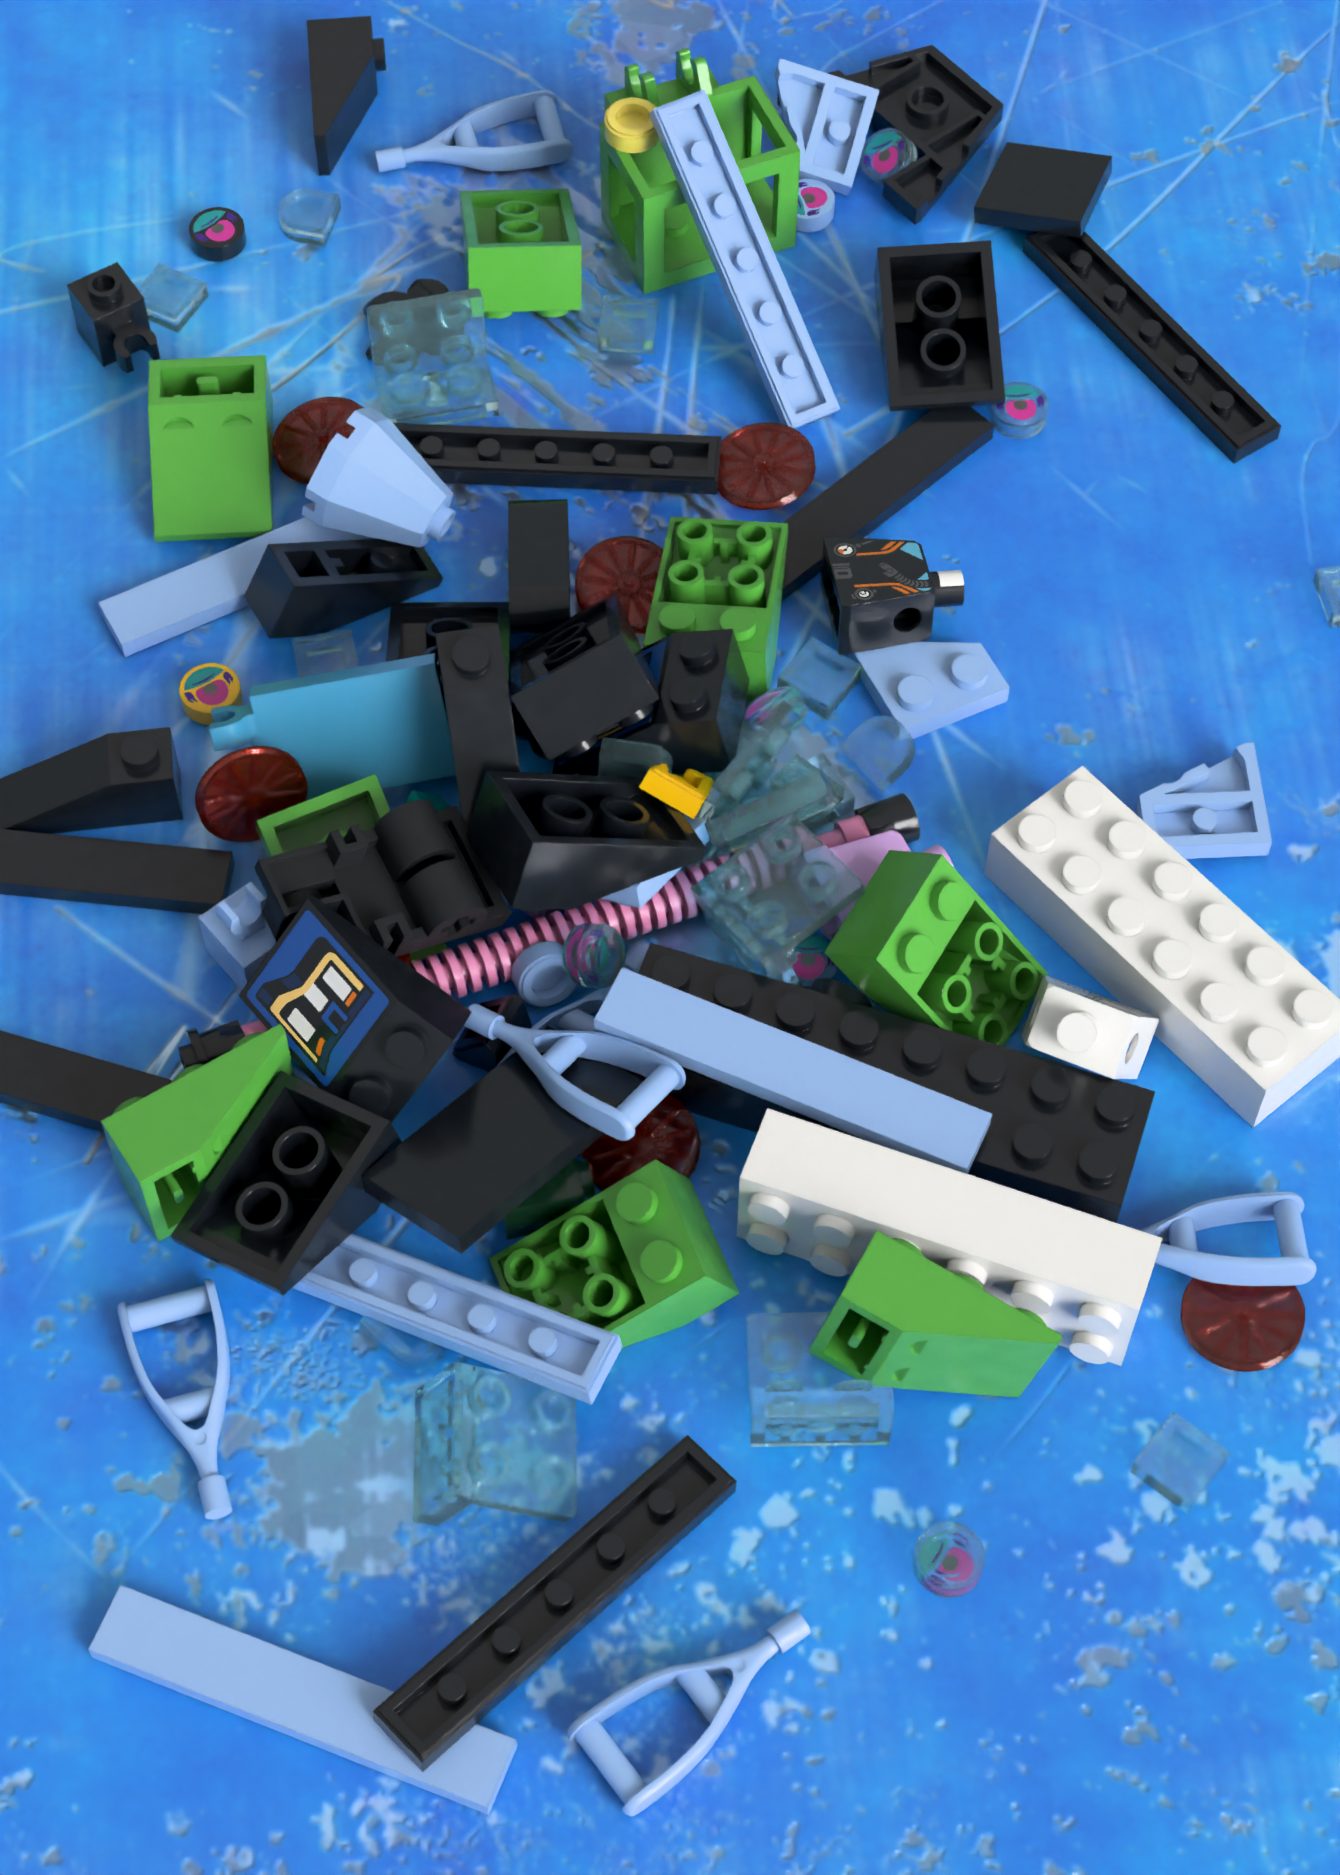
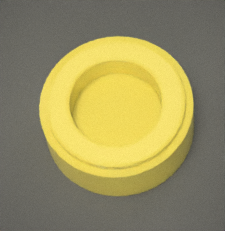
[604,97,659,153]

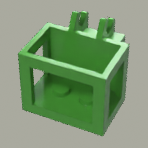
[600,48,801,294]

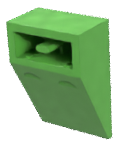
[148,355,273,542]
[643,517,788,702]
[824,850,1048,1047]
[101,1024,295,1242]
[489,1159,740,1348]
[808,1230,1063,1398]

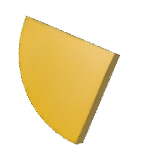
[639,764,715,819]

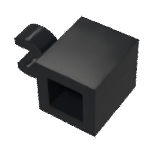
[67,262,160,373]

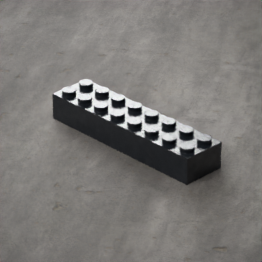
[620,942,1155,1223]

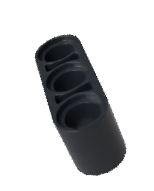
[508,499,571,634]

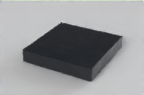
[974,142,1112,238]

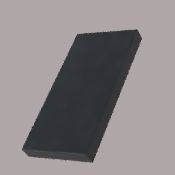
[362,1025,643,1254]

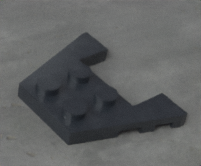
[777,45,1004,224]

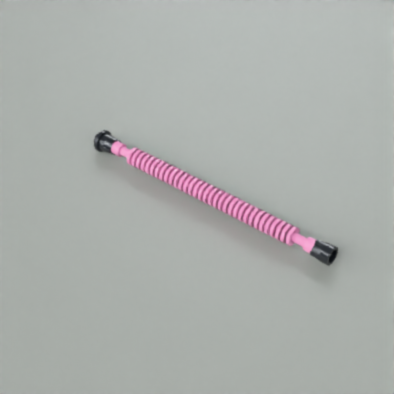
[178,793,920,1069]

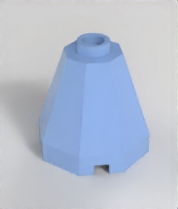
[302,407,456,548]

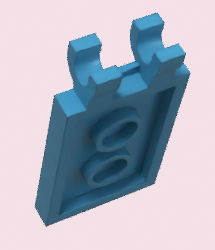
[209,653,456,807]

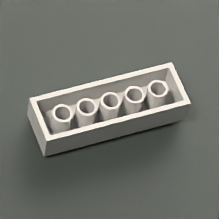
[984,766,1340,1128]
[737,1108,1163,1366]

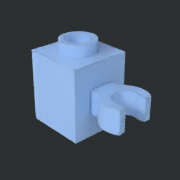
[198,881,276,990]

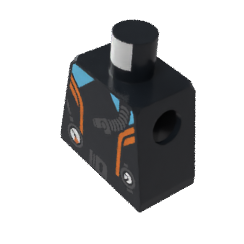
[820,537,964,655]

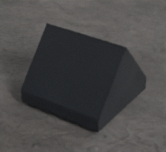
[452,994,533,1072]

